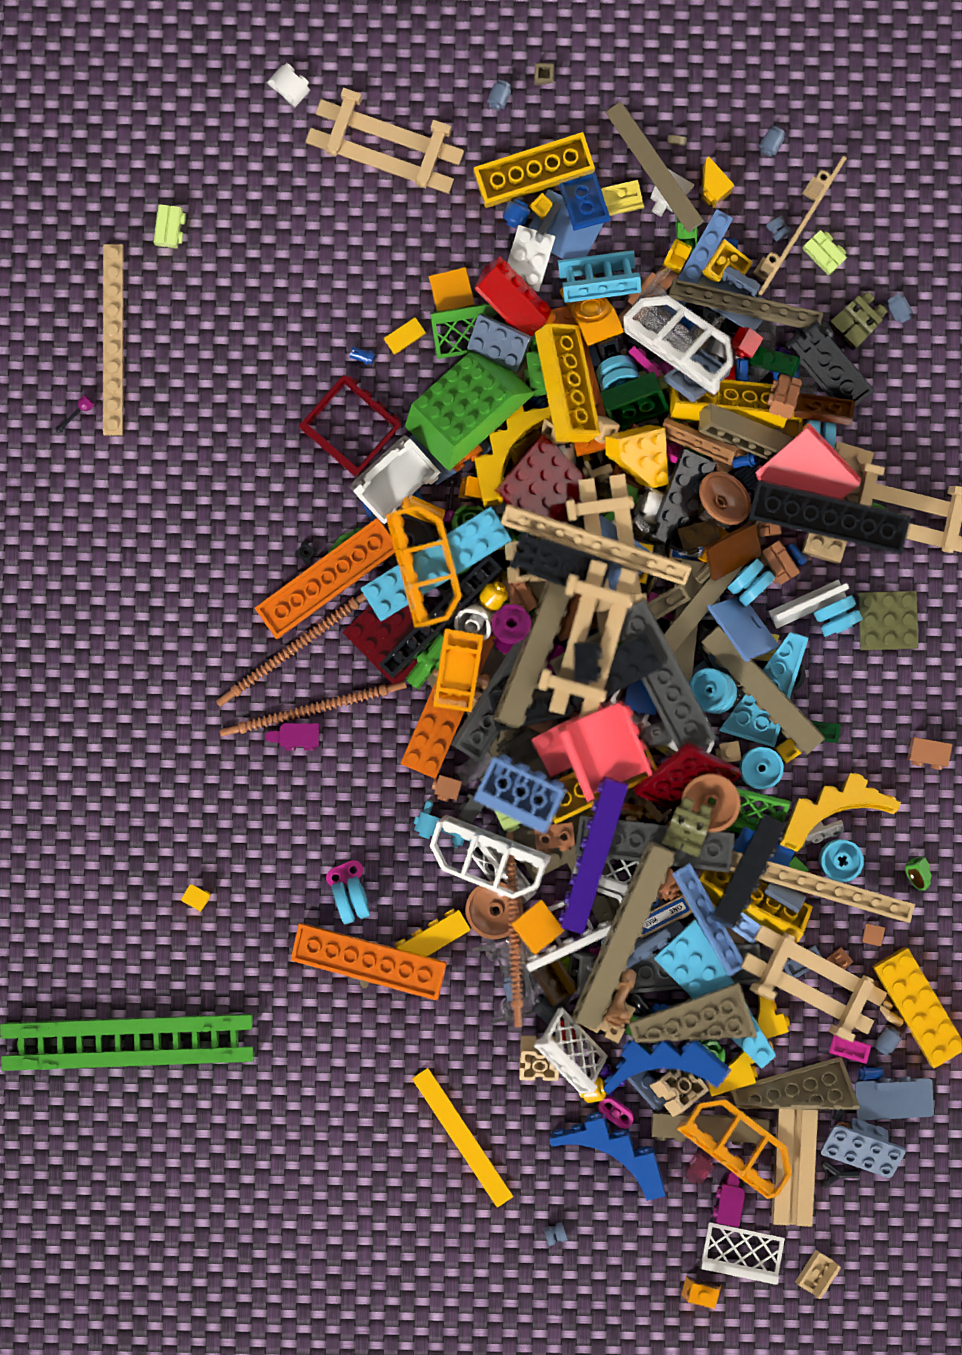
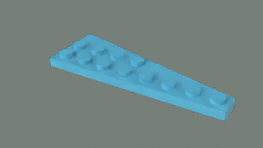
[654,919,776,1069]

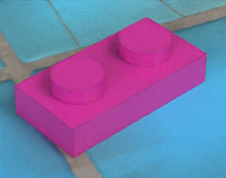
[628,346,661,379]

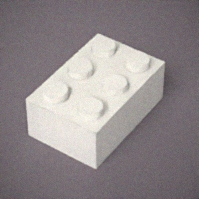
[508,225,555,294]

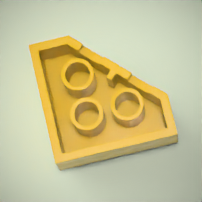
[605,424,669,488]

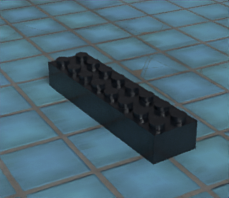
[749,480,912,555]

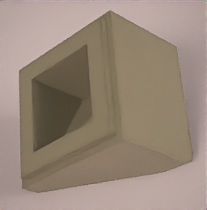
[534,63,554,85]

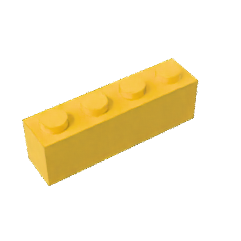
[395,908,471,957]

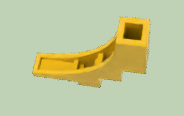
[474,405,552,508]
[780,773,901,852]
[706,982,790,1096]

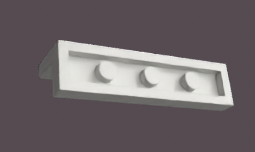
[467,842,537,904]

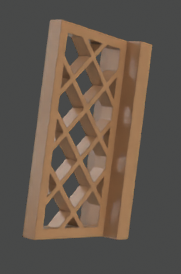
[662,413,738,465]

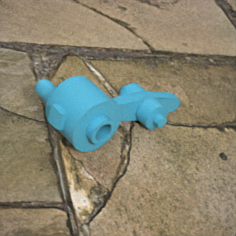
[413,800,472,848]

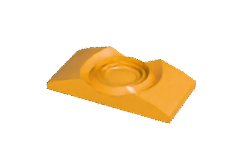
[559,276,623,346]
[433,629,484,712]

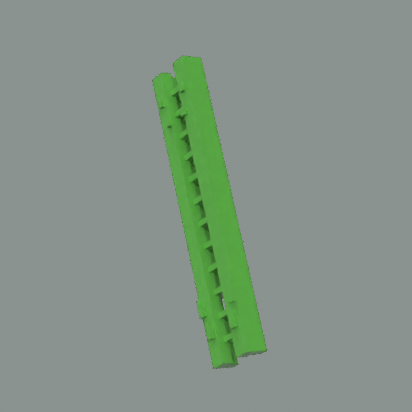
[0,1013,255,1071]

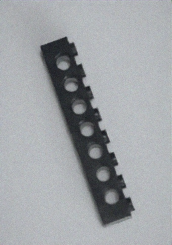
[379,555,505,679]

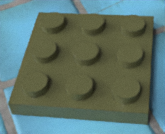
[858,591,919,650]

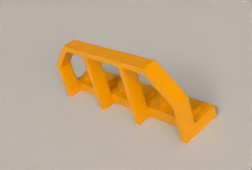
[386,506,461,628]
[676,1100,792,1199]

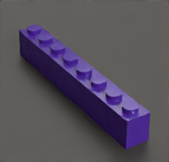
[558,777,628,934]

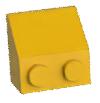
[701,157,734,208]

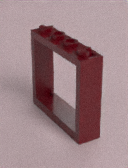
[298,375,402,478]

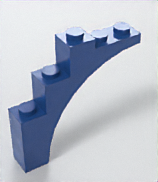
[603,1039,732,1094]
[549,1112,666,1201]

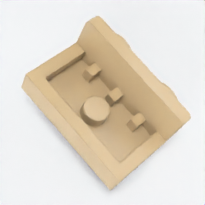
[795,1250,841,1299]

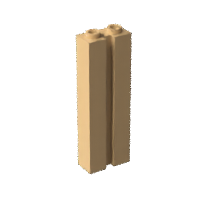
[771,1109,818,1226]

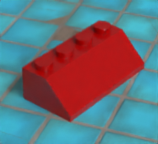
[474,256,552,337]

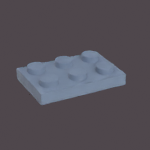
[467,313,532,372]
[664,349,730,402]

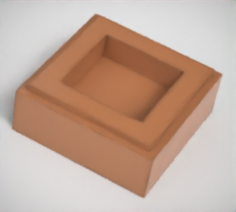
[861,923,885,946]

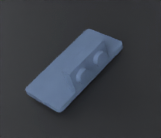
[696,266,764,331]
[601,900,684,969]
[855,1076,934,1120]
[821,1118,906,1178]

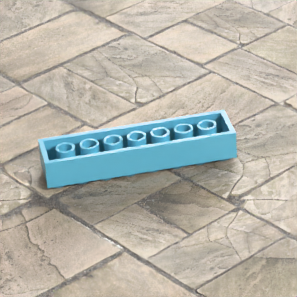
[360,506,514,621]

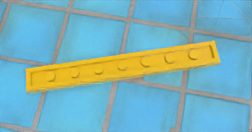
[412,1068,513,1207]

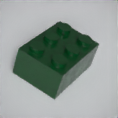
[600,372,670,431]

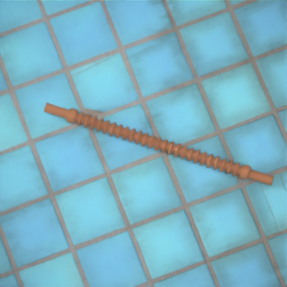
[216,593,366,707]
[219,681,407,737]
[505,833,523,1027]

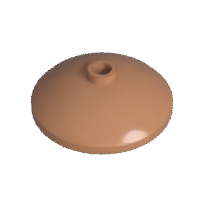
[699,472,751,525]
[682,774,740,832]
[466,881,523,939]

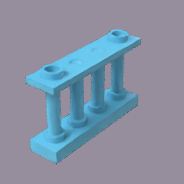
[558,250,641,303]

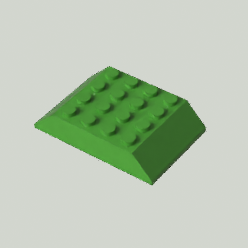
[405,352,535,471]

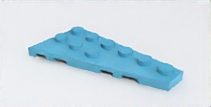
[719,632,808,747]

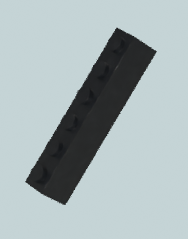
[711,814,786,929]

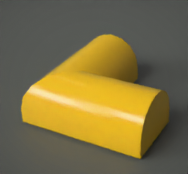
[702,239,753,282]

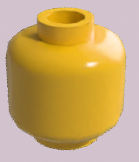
[479,582,508,611]
[579,1076,608,1103]

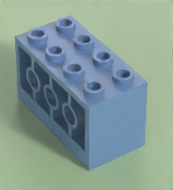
[474,754,568,834]

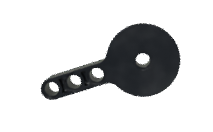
[384,514,453,598]

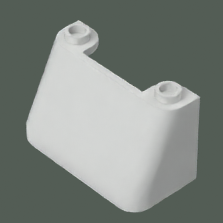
[349,435,441,524]

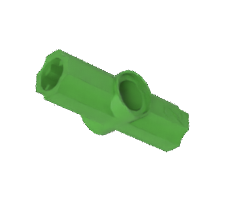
[406,634,444,689]

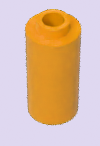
[401,494,445,527]

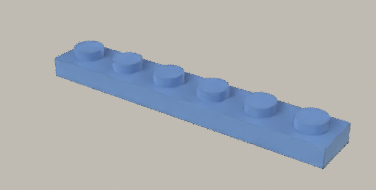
[660,209,733,318]
[672,864,743,976]

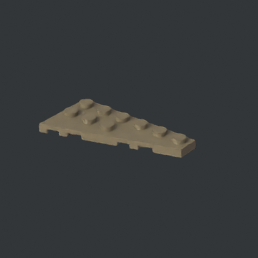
[628,982,758,1042]
[731,1056,860,1109]

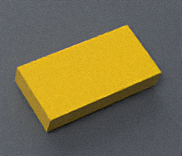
[384,318,426,355]

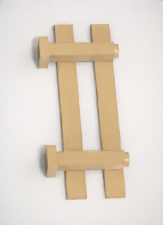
[306,88,464,194]
[753,156,846,297]
[850,463,962,553]
[566,474,647,635]
[538,560,637,718]
[741,925,887,1042]

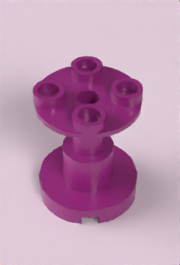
[492,604,531,654]

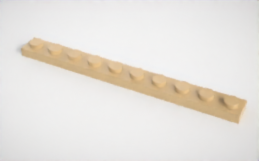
[103,244,123,436]
[501,504,692,585]
[730,851,915,923]

